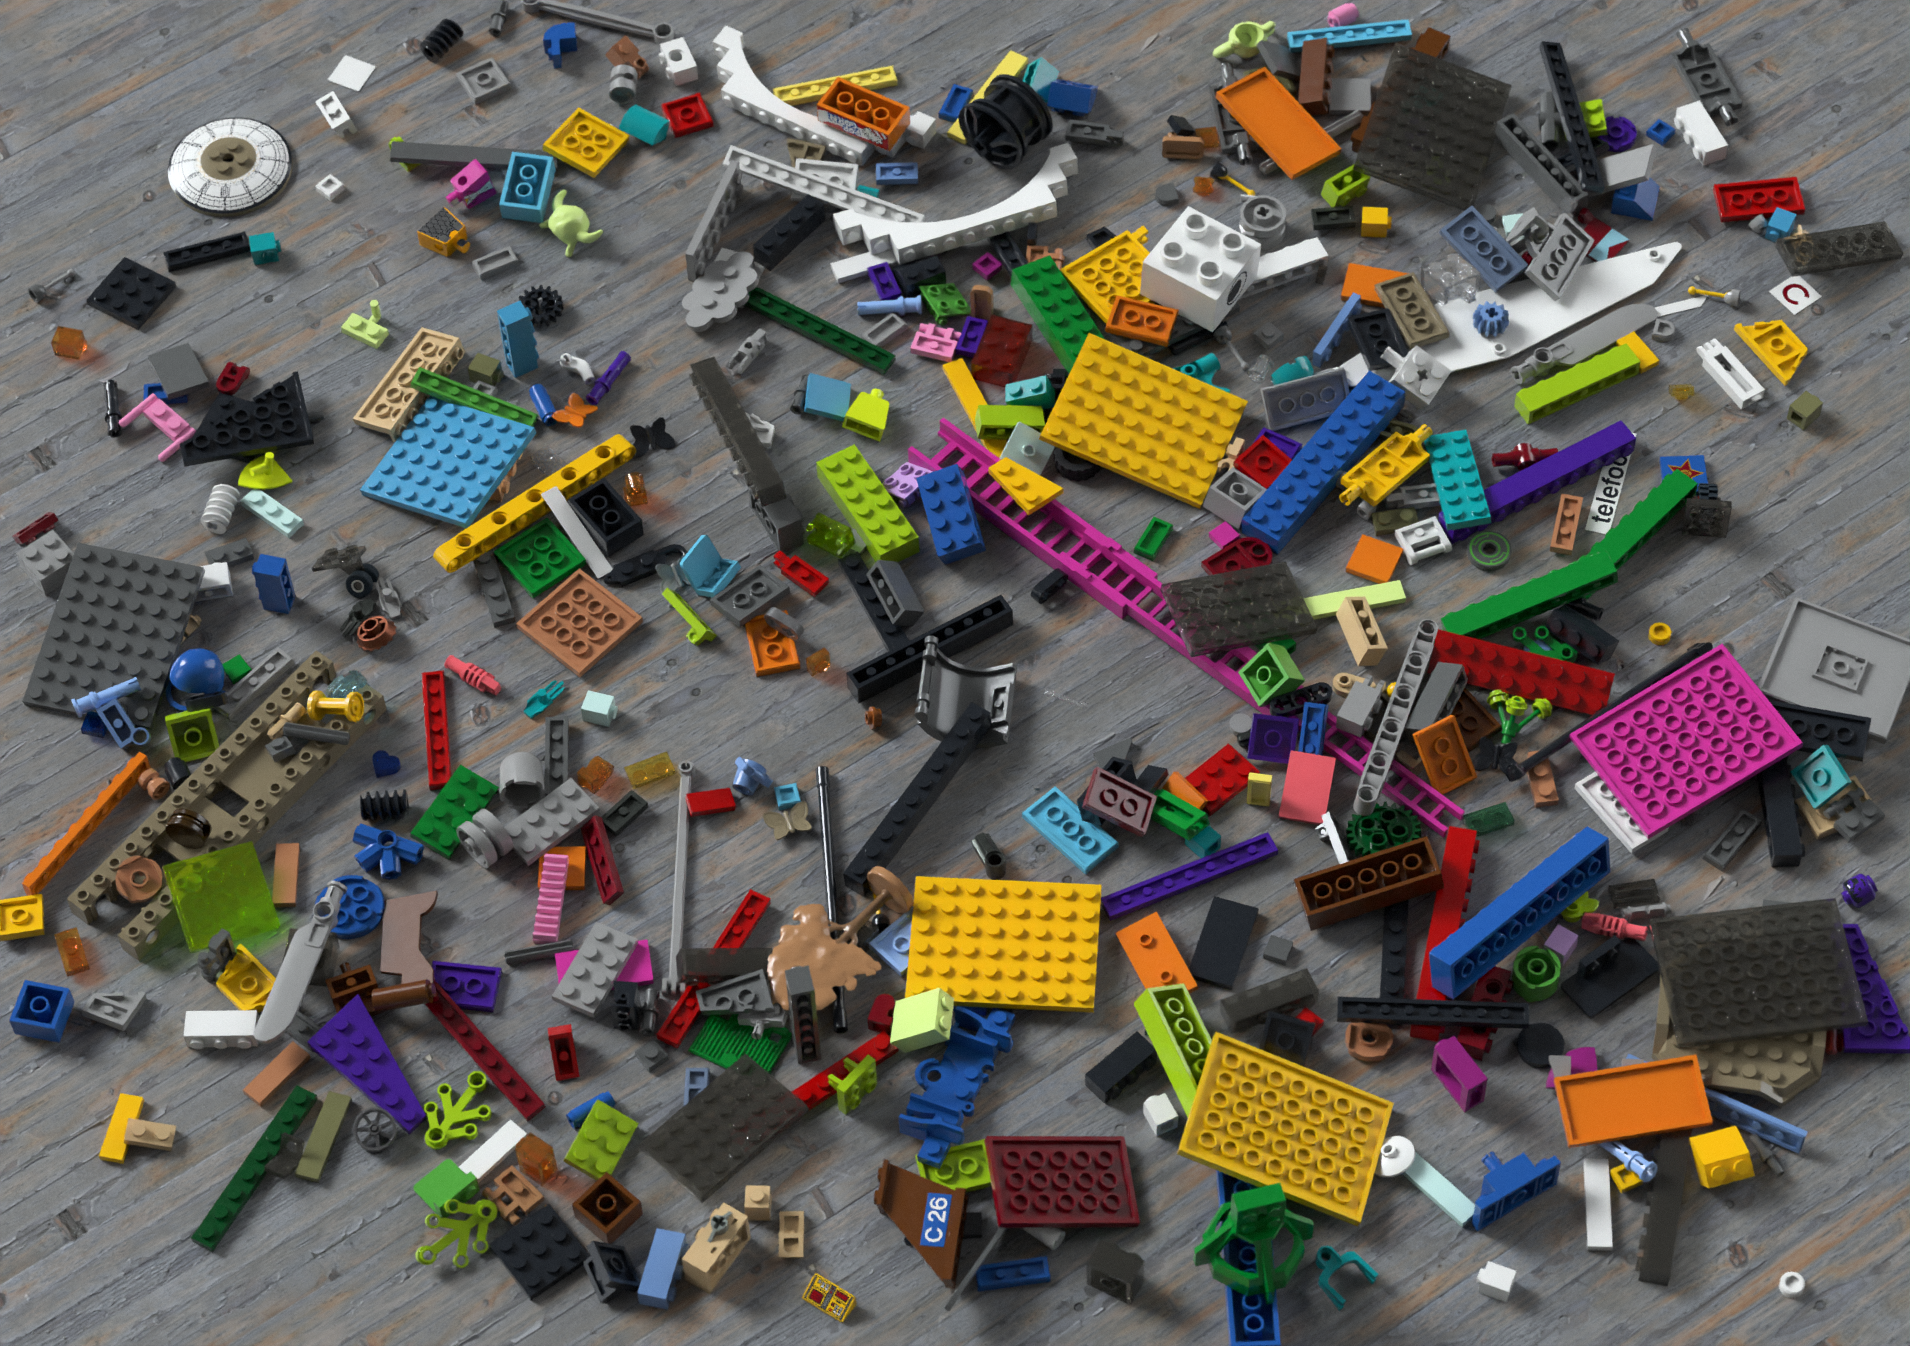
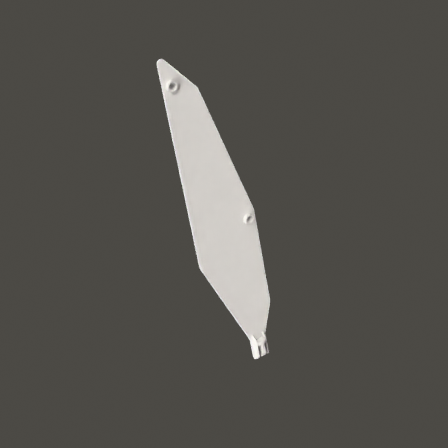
[1314,242,1682,387]

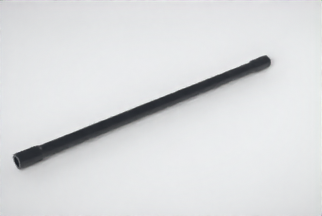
[815,766,848,1033]

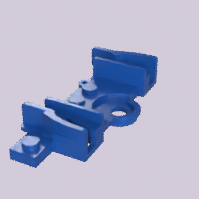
[898,1006,1016,1169]

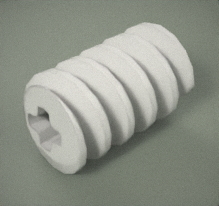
[201,484,240,534]

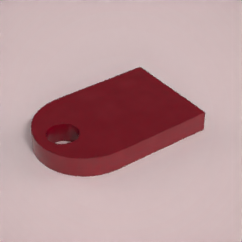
[1201,537,1272,596]

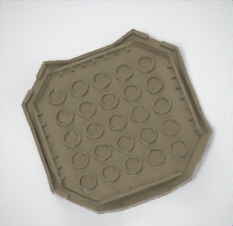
[1652,939,1828,1108]

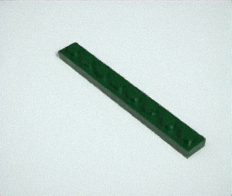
[744,287,896,375]
[191,1085,318,1252]

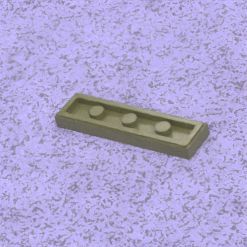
[295,1091,352,1183]

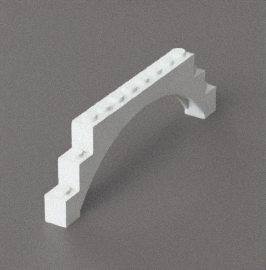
[713,26,936,166]
[833,143,1078,265]

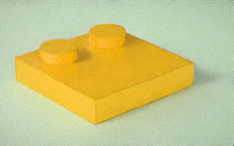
[0,894,45,941]

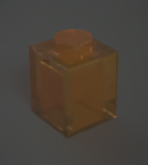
[51,326,87,360]

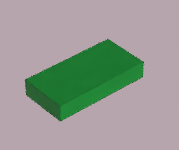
[1134,517,1173,561]

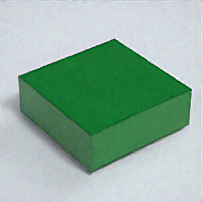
[222,654,251,684]

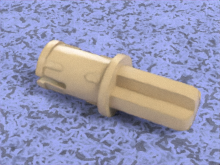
[267,702,307,740]

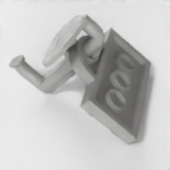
[1493,207,1595,301]

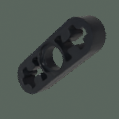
[1269,682,1332,717]

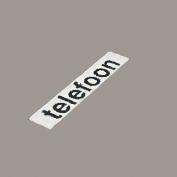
[1585,433,1637,534]

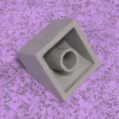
[1203,467,1267,529]

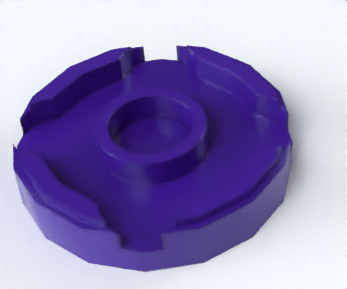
[1596,116,1637,152]

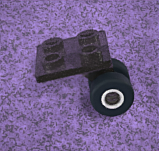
[312,545,379,598]

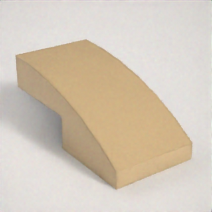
[779,1211,804,1258]

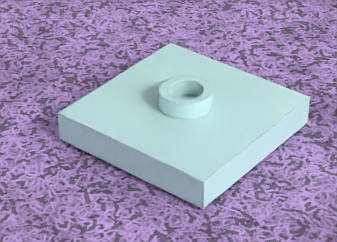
[1000,421,1055,475]

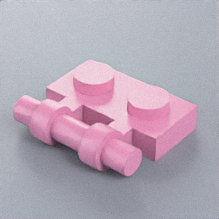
[910,323,961,362]

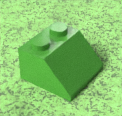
[1238,643,1305,707]

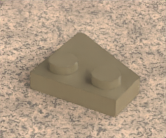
[787,138,826,168]

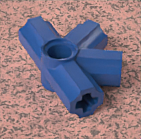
[353,823,424,880]

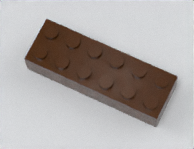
[1294,836,1444,931]

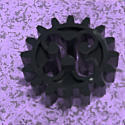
[519,285,564,328]

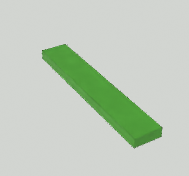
[410,367,539,427]

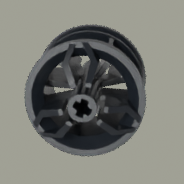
[959,74,1053,170]

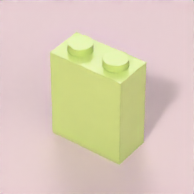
[890,988,954,1053]

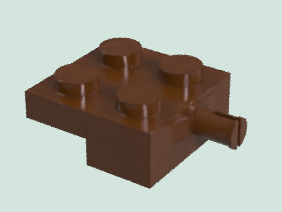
[325,962,386,1017]

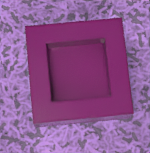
[972,252,1002,281]

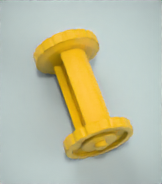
[307,690,364,722]

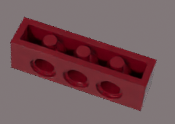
[1457,966,1514,1061]

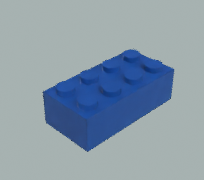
[916,464,986,565]

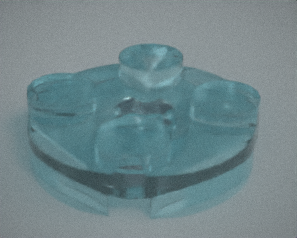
[326,670,370,698]

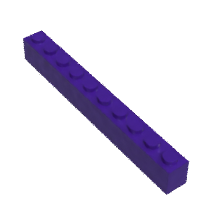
[1438,420,1636,544]

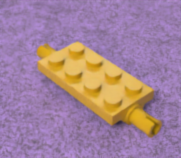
[1339,424,1433,507]

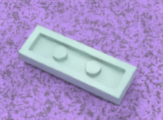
[240,489,304,538]

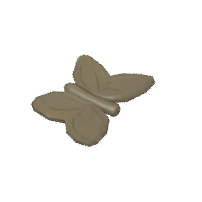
[762,801,812,840]

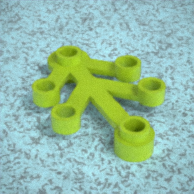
[424,1071,492,1149]
[415,1199,497,1268]

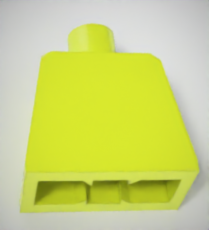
[842,389,889,442]

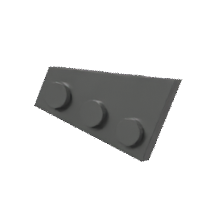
[696,969,775,1015]

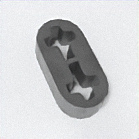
[764,607,804,640]

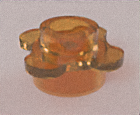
[1193,176,1214,196]

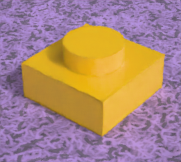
[1610,1164,1643,1194]

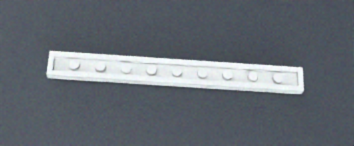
[723,145,925,223]

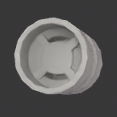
[609,65,638,104]

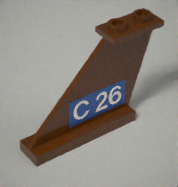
[874,1159,969,1289]

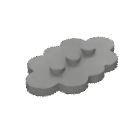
[682,251,759,332]

